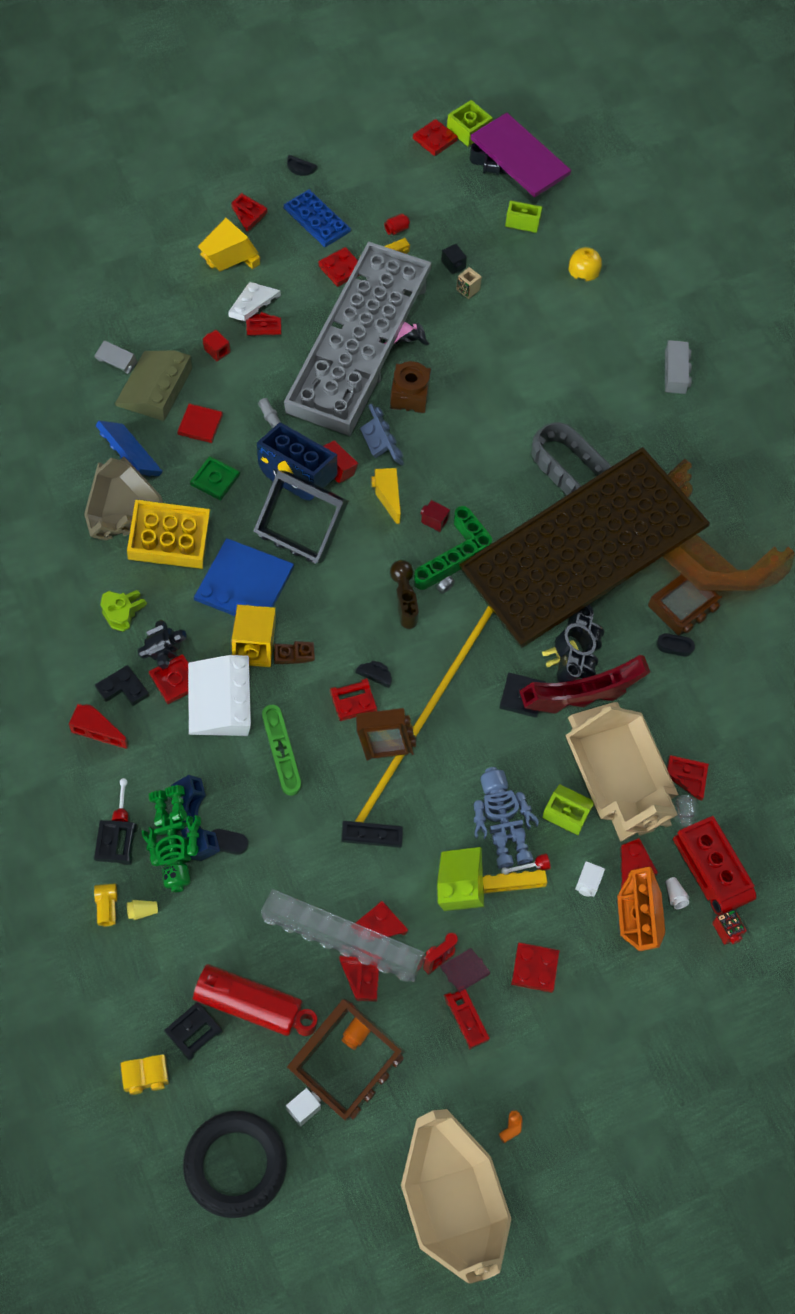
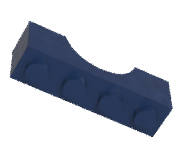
[171,775,220,861]

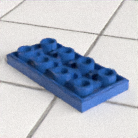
[284,189,351,247]
[96,420,163,476]

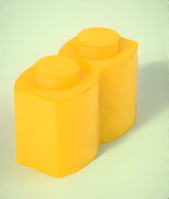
[121,1055,169,1095]

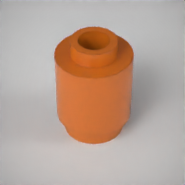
[341,1017,371,1050]

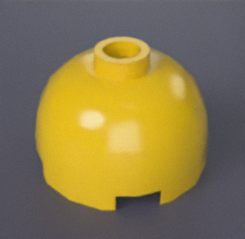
[568,247,602,281]

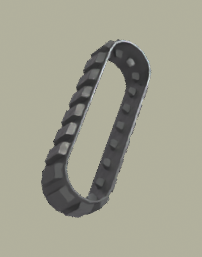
[531,422,612,495]

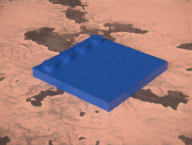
[194,538,294,616]

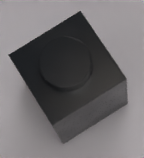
[441,244,467,274]

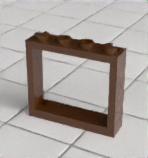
[287,999,405,1121]

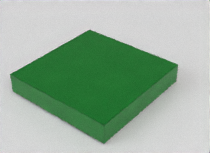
[190,456,240,501]

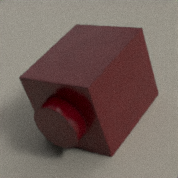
[420,500,450,532]

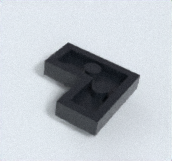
[95,665,149,706]

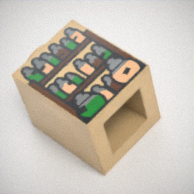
[456,267,482,299]

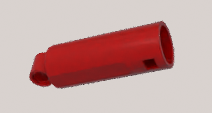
[193,964,317,1036]

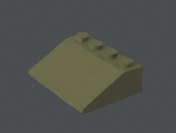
[115,350,192,421]

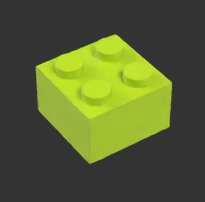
[447,100,493,147]

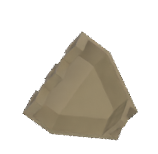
[84,457,163,540]

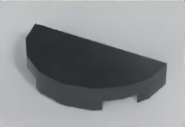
[287,155,317,176]
[355,661,392,689]

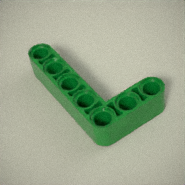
[414,506,492,590]

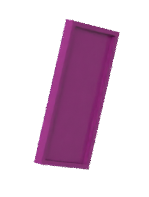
[471,113,571,198]

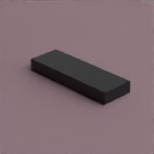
[341,821,403,848]

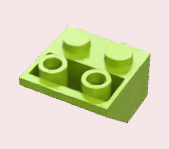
[505,200,543,233]
[542,784,594,835]

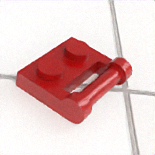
[330,678,377,721]
[423,933,458,975]

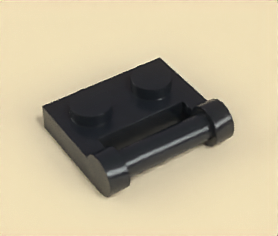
[94,820,137,865]
[164,1002,223,1061]

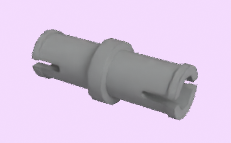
[258,398,281,429]

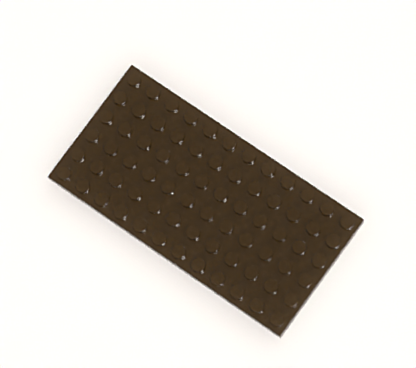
[459,447,710,648]

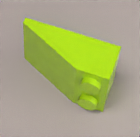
[437,847,484,911]

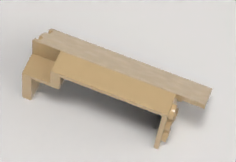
[565,702,678,842]

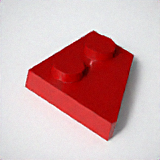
[231,193,268,232]
[246,312,281,335]
[667,755,709,801]

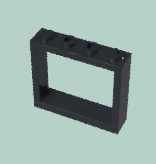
[253,470,349,564]

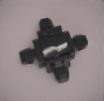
[138,620,187,669]

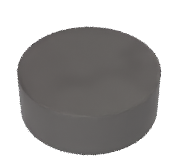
[437,576,455,594]

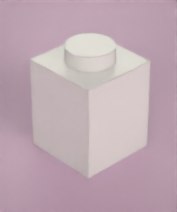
[575,861,605,897]
[286,1088,321,1127]

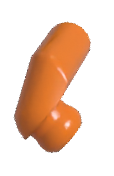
[498,1110,523,1143]

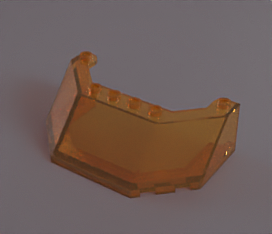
[663,459,795,591]

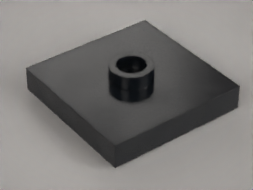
[499,672,546,718]

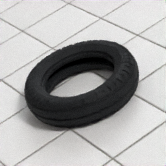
[183,1111,287,1218]

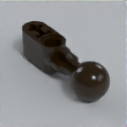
[390,560,419,629]

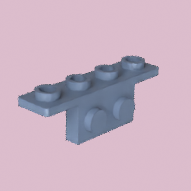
[360,404,404,465]

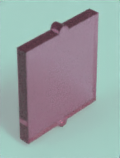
[440,948,490,992]

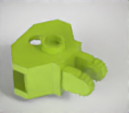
[100,590,147,632]

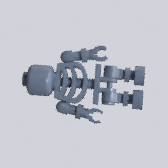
[474,767,539,869]

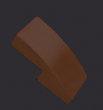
[273,641,315,664]

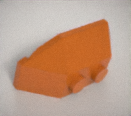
[617,867,666,951]

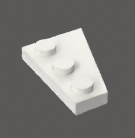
[229,282,281,321]

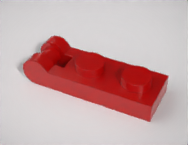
[444,986,490,1049]

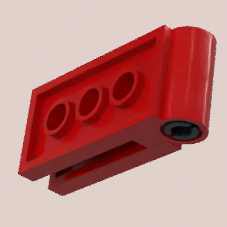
[673,816,756,916]

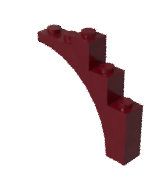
[519,655,651,714]

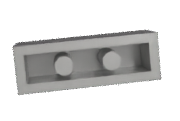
[665,340,692,394]

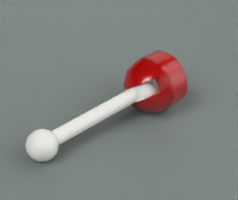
[112,778,129,822]
[501,853,551,875]

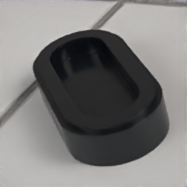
[656,633,695,657]
[211,829,248,855]

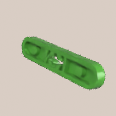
[262,705,301,796]

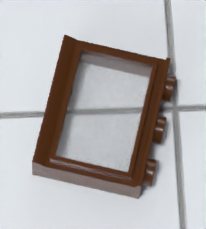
[648,567,722,636]
[356,708,417,761]

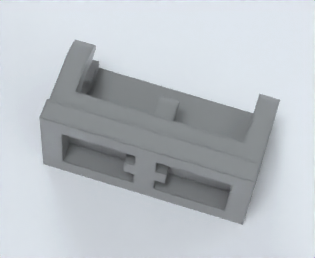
[95,341,138,374]

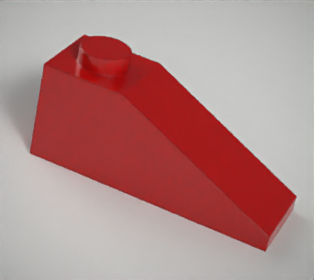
[69,704,128,749]

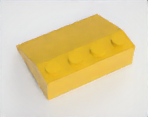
[127,500,210,569]

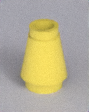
[127,900,158,920]

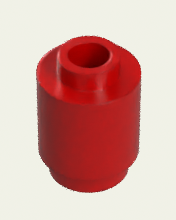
[384,213,410,235]

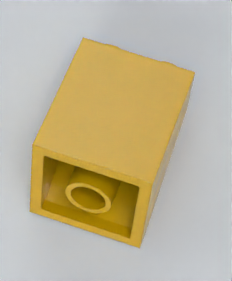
[198,218,258,272]
[232,605,276,667]

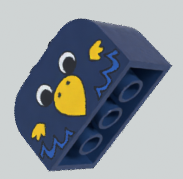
[257,422,337,500]

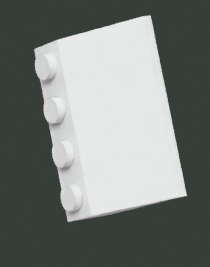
[188,655,251,736]

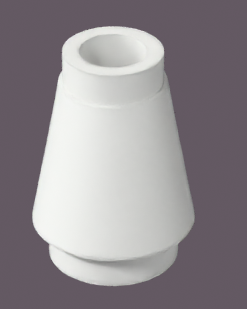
[665,877,690,909]

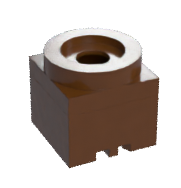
[390,361,431,413]

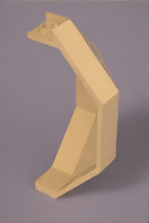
[401,1109,511,1284]

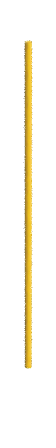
[355,605,493,822]

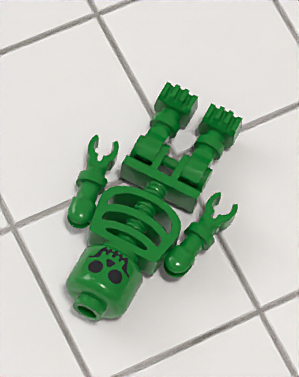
[142,785,201,893]

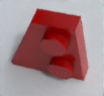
[620,838,658,888]
[351,901,408,944]
[339,956,380,1002]

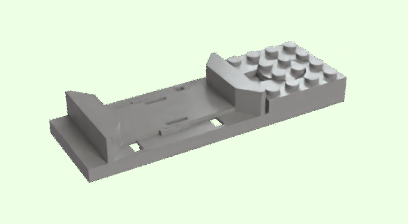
[284,242,431,436]

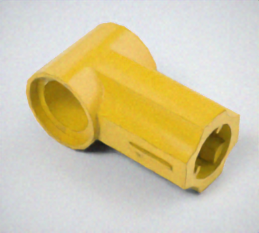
[94,883,117,927]

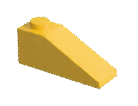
[371,468,401,524]

